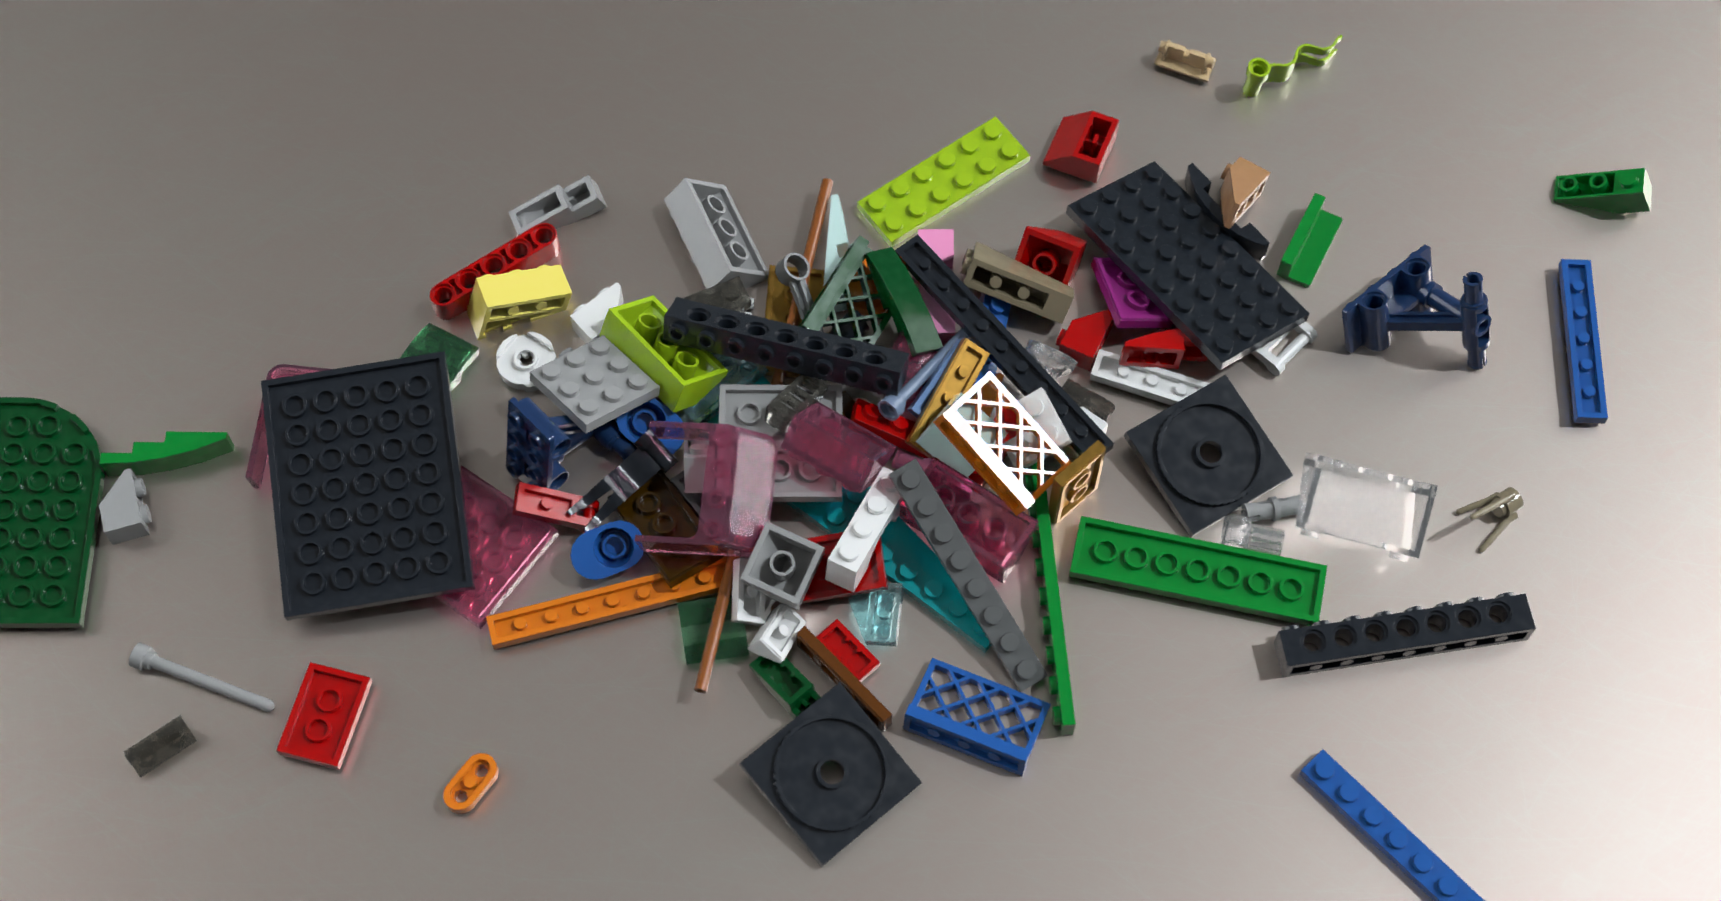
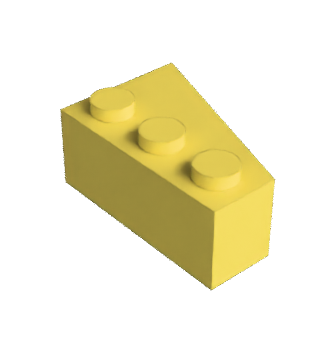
[467,264,572,340]

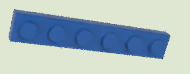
[1558,259,1608,424]

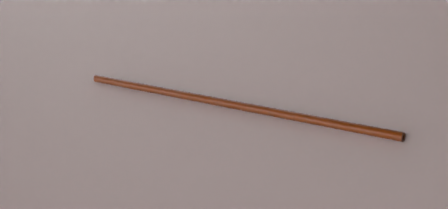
[694,178,833,694]

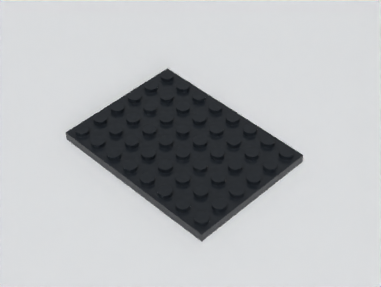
[261,351,476,621]

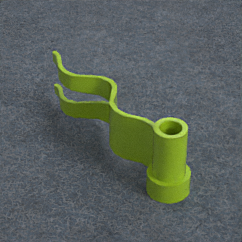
[1243,35,1343,97]

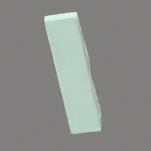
[823,194,849,312]

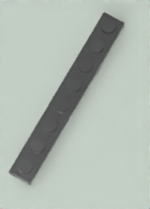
[888,458,1048,692]

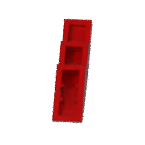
[1119,328,1208,369]

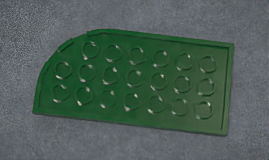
[0,397,105,628]

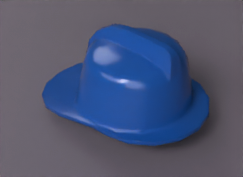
[616,398,685,454]
[570,520,645,580]

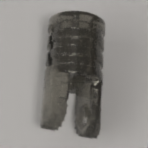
[1062,378,1116,422]

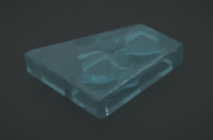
[847,583,904,647]

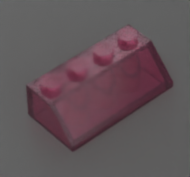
[899,457,1039,584]

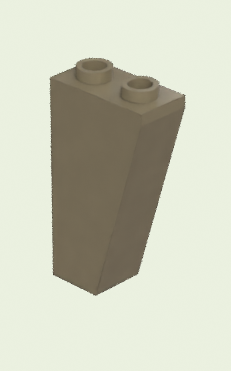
[960,241,1074,324]

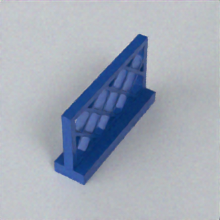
[902,658,1051,776]

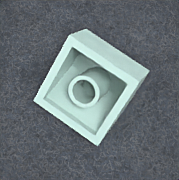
[916,393,1008,482]

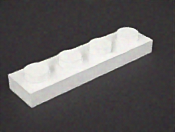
[1089,349,1210,405]

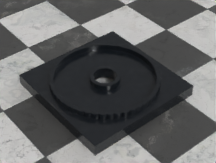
[1124,375,1293,538]
[739,682,922,867]

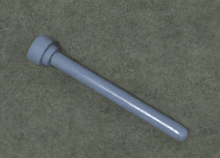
[878,328,969,421]

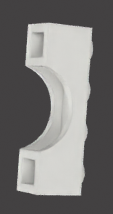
[825,467,905,592]

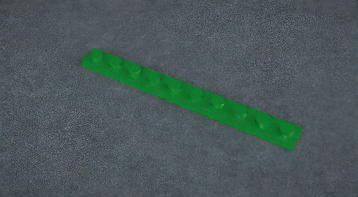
[1024,462,1076,736]

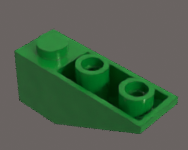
[1554,168,1652,214]

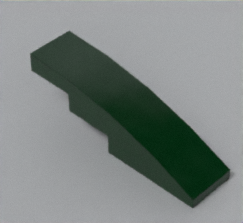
[864,247,943,357]
[749,656,837,764]

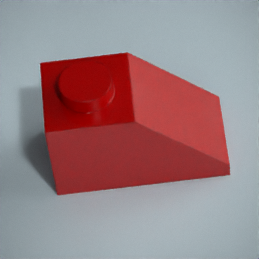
[1056,309,1114,372]

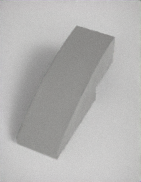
[509,175,607,236]

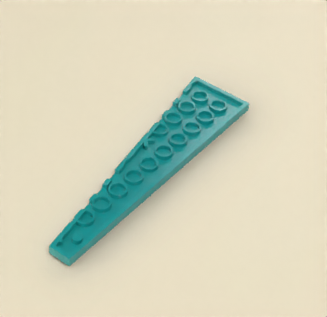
[698,370,991,653]

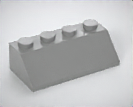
[664,178,769,295]

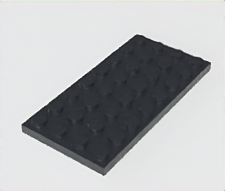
[1066,161,1310,370]

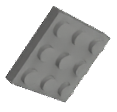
[530,335,660,433]

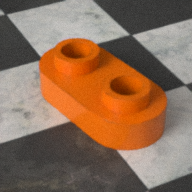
[443,753,499,814]

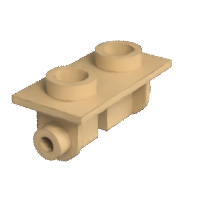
[1154,39,1217,82]

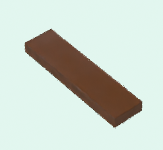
[797,626,892,732]

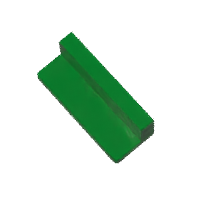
[1276,193,1343,288]

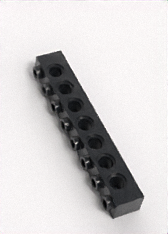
[663,297,910,397]
[1274,592,1536,678]

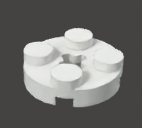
[496,332,557,392]

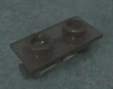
[124,715,197,778]

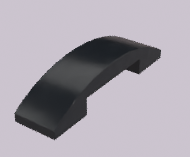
[1185,163,1270,260]

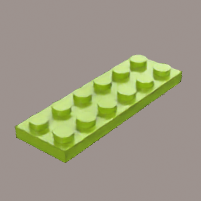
[857,116,1030,247]

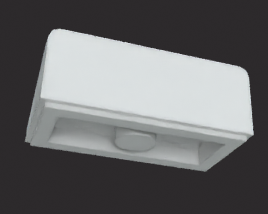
[747,603,807,663]

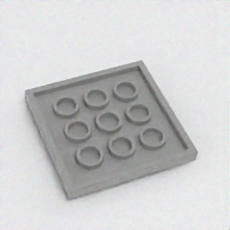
[717,384,842,502]

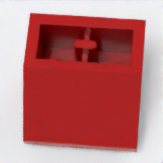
[1043,111,1119,184]

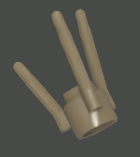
[1456,487,1524,553]

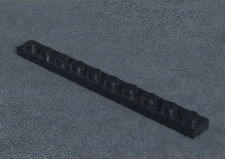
[895,234,1114,455]

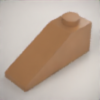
[1220,156,1271,229]

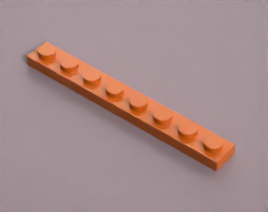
[486,556,727,650]

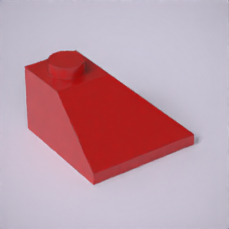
[1015,226,1088,287]

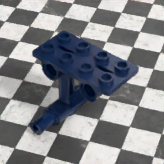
[1342,244,1492,370]
[505,397,637,490]

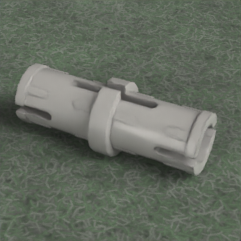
[1241,494,1307,523]

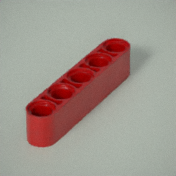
[430,223,560,320]

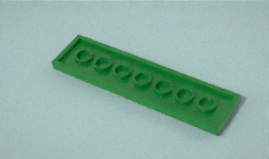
[1069,516,1327,626]

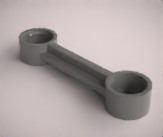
[775,252,825,333]

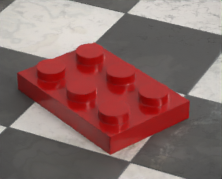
[802,532,888,604]
[276,662,373,770]

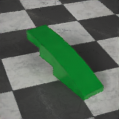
[99,431,234,477]

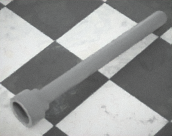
[129,643,274,712]

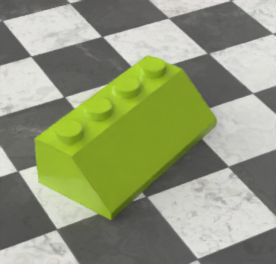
[599,295,728,413]

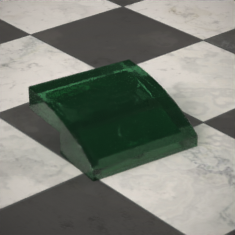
[400,323,479,391]
[677,595,749,665]

